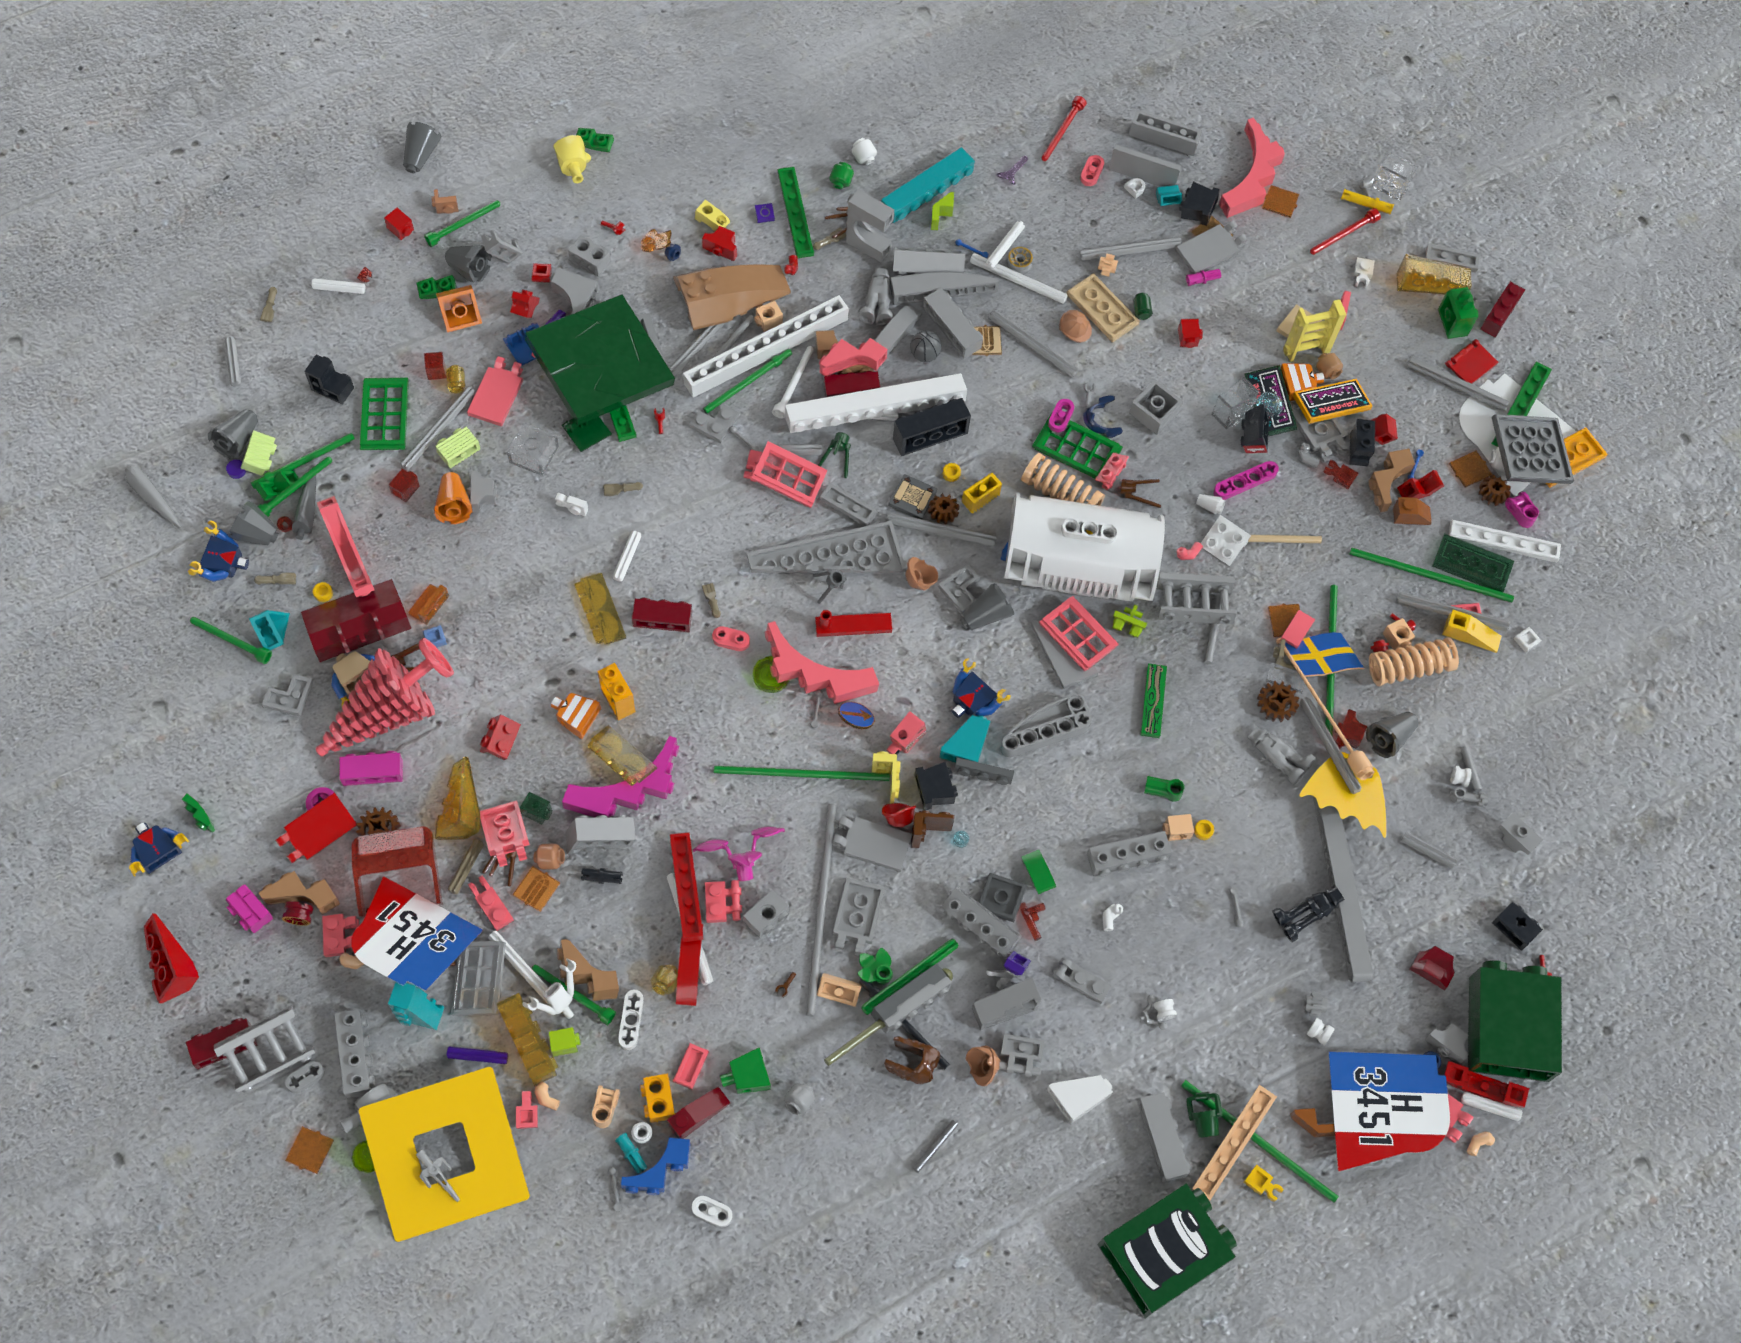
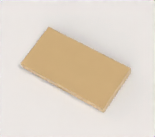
[1066,273,1140,343]

